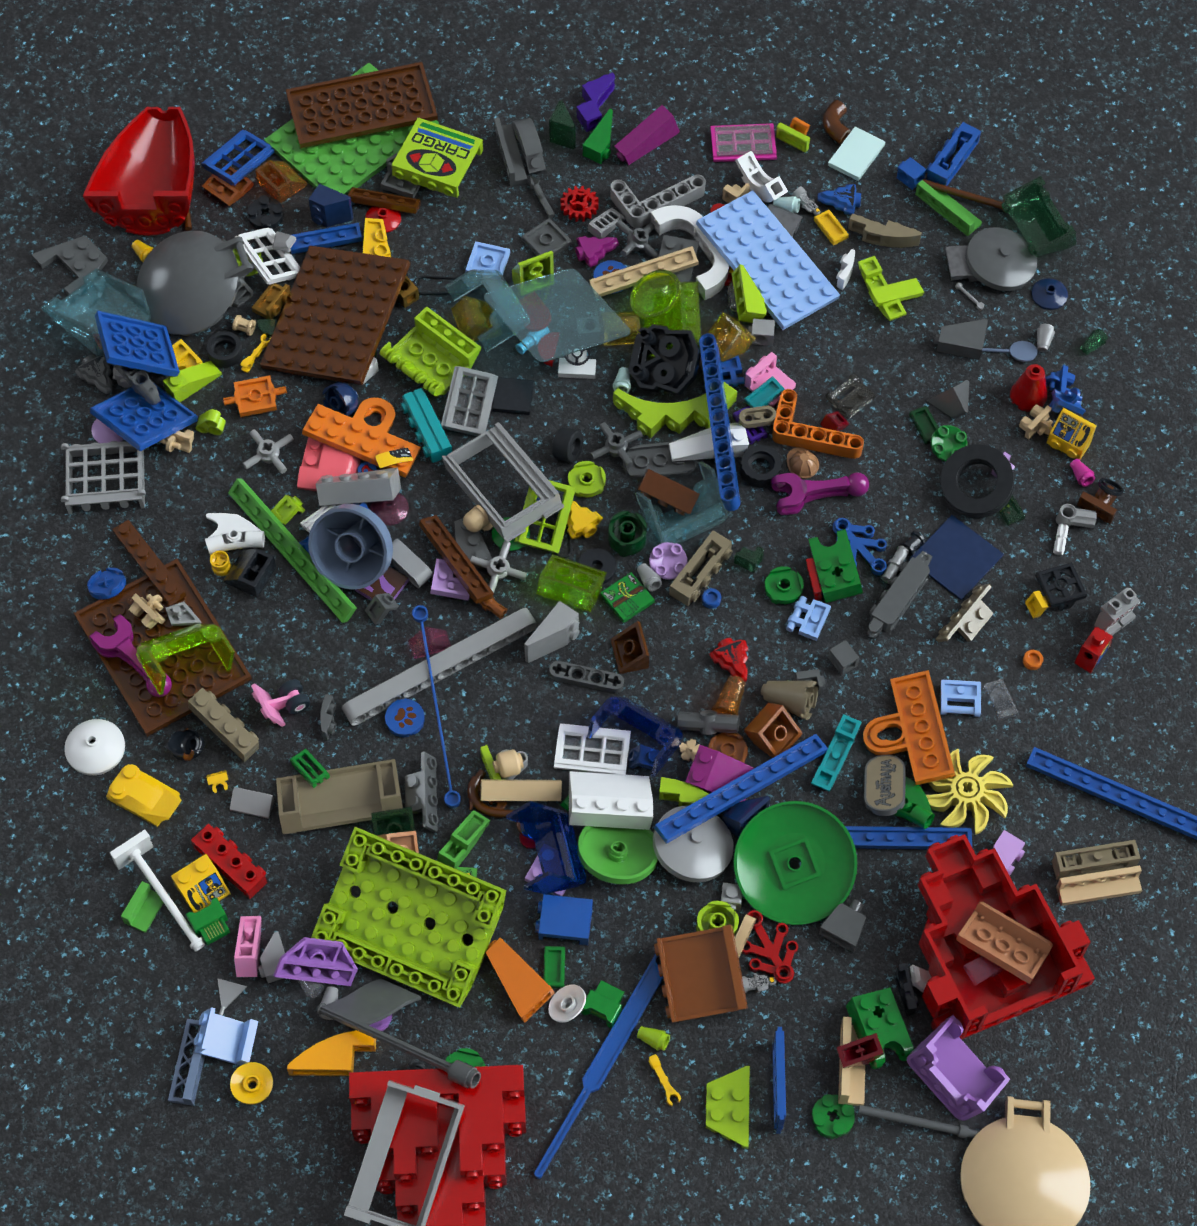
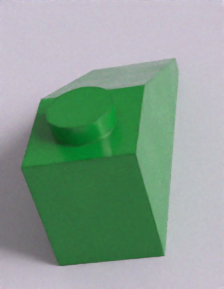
[583,109,613,164]

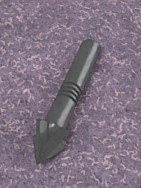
[530,176,555,219]

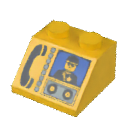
[1047,408,1097,459]
[171,854,231,913]

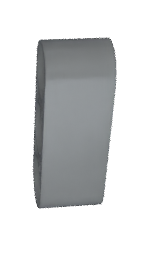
[390,539,433,588]

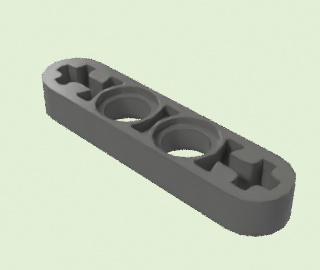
[549,661,624,693]

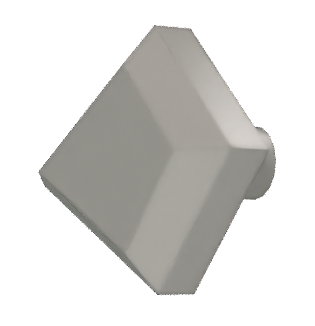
[272,231,297,253]
[166,602,201,626]

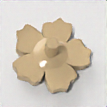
[679,739,700,762]

